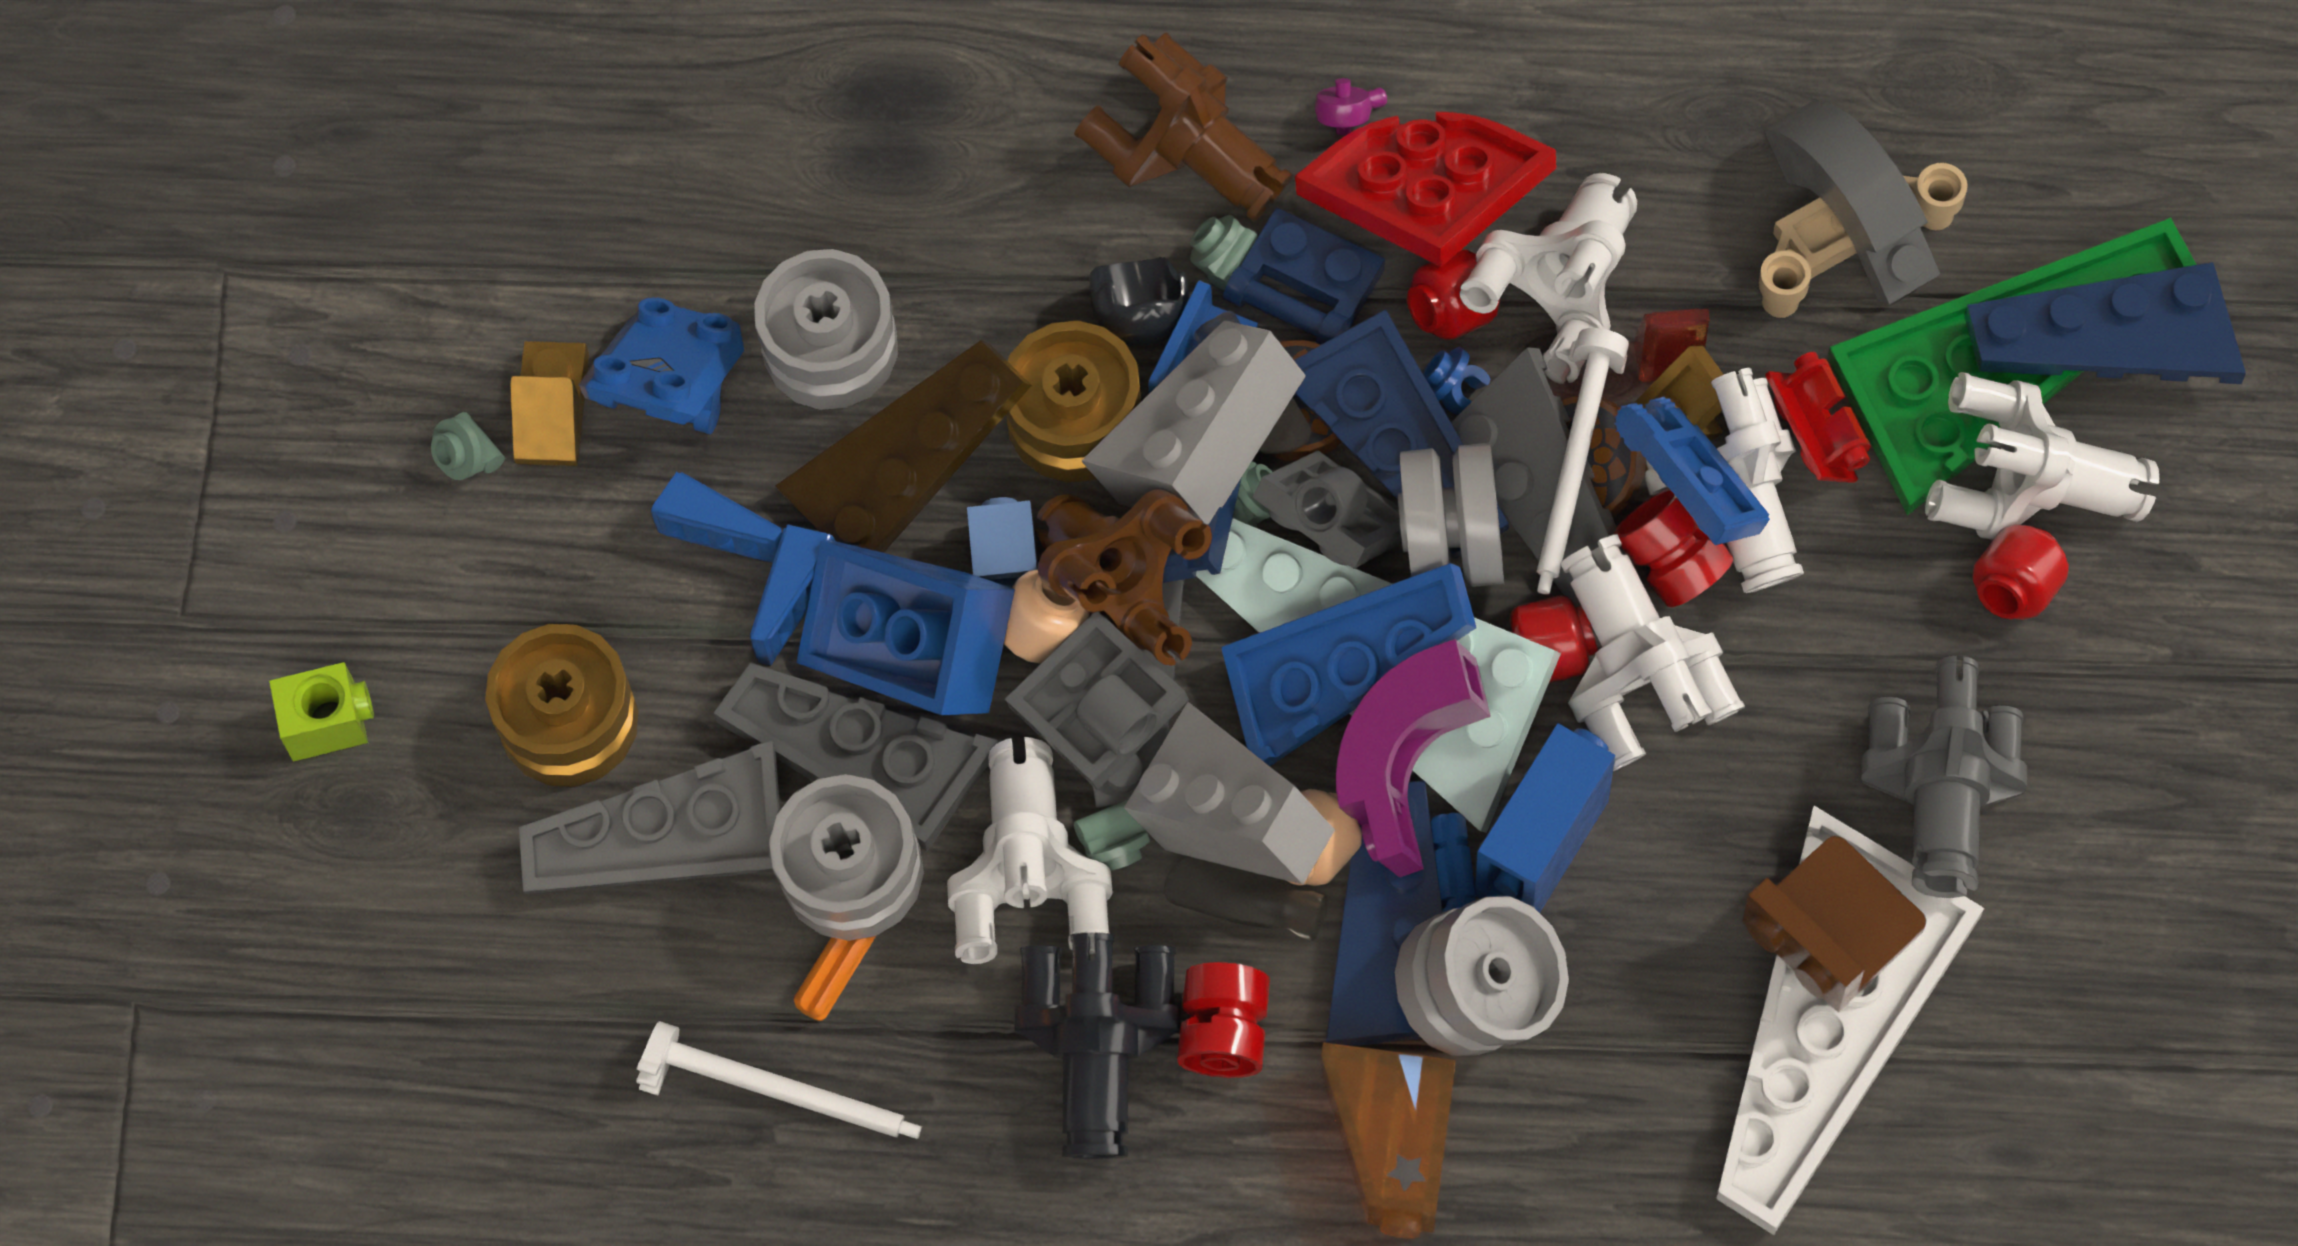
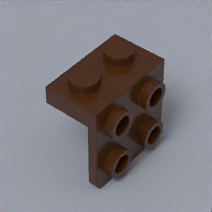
[1742,836,1926,1012]

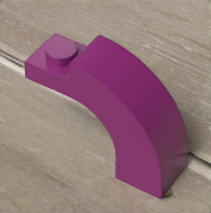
[1336,639,1491,877]

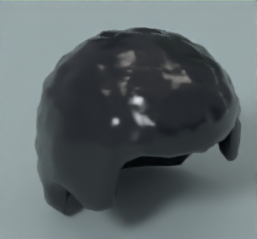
[1089,257,1190,347]

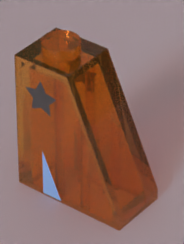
[1321,1043,1456,1238]

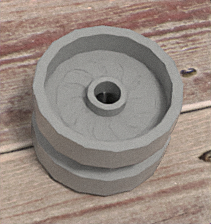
[754,249,898,410]
[1398,443,1504,587]
[769,774,924,941]
[1395,897,1569,1056]

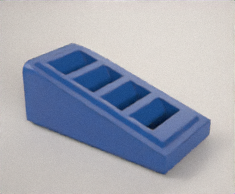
[651,472,782,563]
[750,525,835,666]

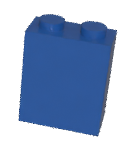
[1475,724,1615,913]

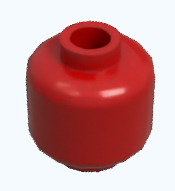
[1407,249,1500,340]
[1972,525,2069,620]
[1508,595,1598,684]

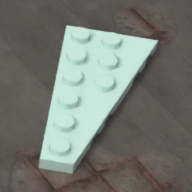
[1196,519,1561,833]

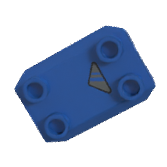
[579,298,744,435]

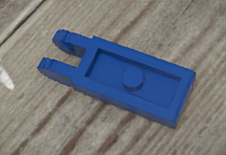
[1614,397,1770,545]

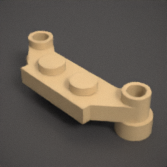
[1759,163,1967,318]

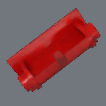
[1764,352,1871,483]

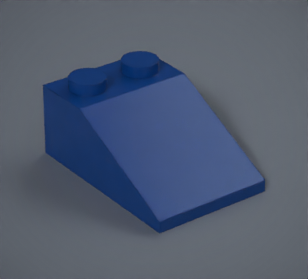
[796,540,1015,715]

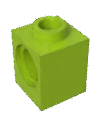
[269,662,374,762]

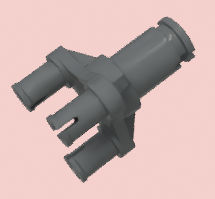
[1861,656,2027,898]

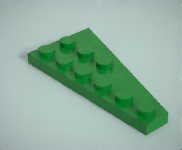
[1827,218,2197,516]

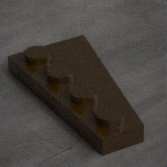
[775,340,1032,553]

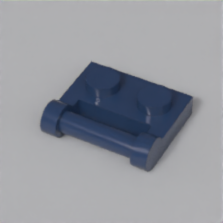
[1223,207,1385,345]

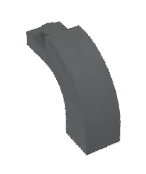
[1764,100,1941,305]

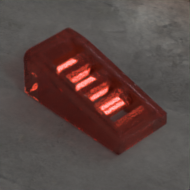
[1634,309,1710,382]

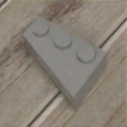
[1082,320,1306,525]
[1124,702,1335,884]

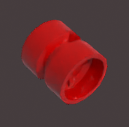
[1613,488,1734,608]
[1177,962,1270,1078]

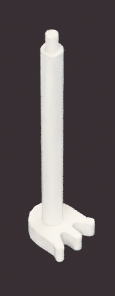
[1537,328,1629,594]
[637,1021,922,1139]

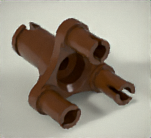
[1074,32,1293,222]
[1035,489,1212,666]

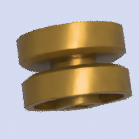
[1006,321,1141,483]
[485,624,639,787]

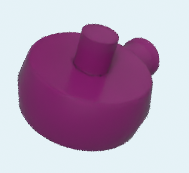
[1314,78,1387,135]

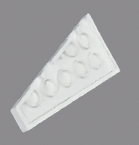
[1716,806,1984,1235]

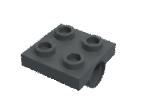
[1252,451,1402,569]
[1005,612,1189,790]

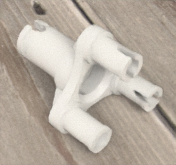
[1460,173,1637,384]
[1644,368,1804,593]
[1925,372,2159,540]
[1560,535,1745,771]
[947,737,1113,964]

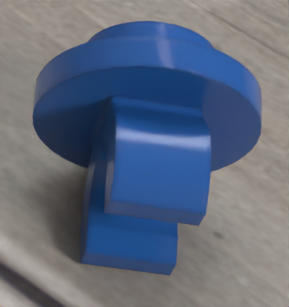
[1423,347,1491,415]

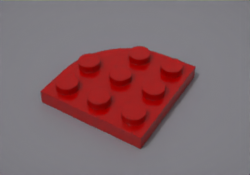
[1295,112,1556,267]

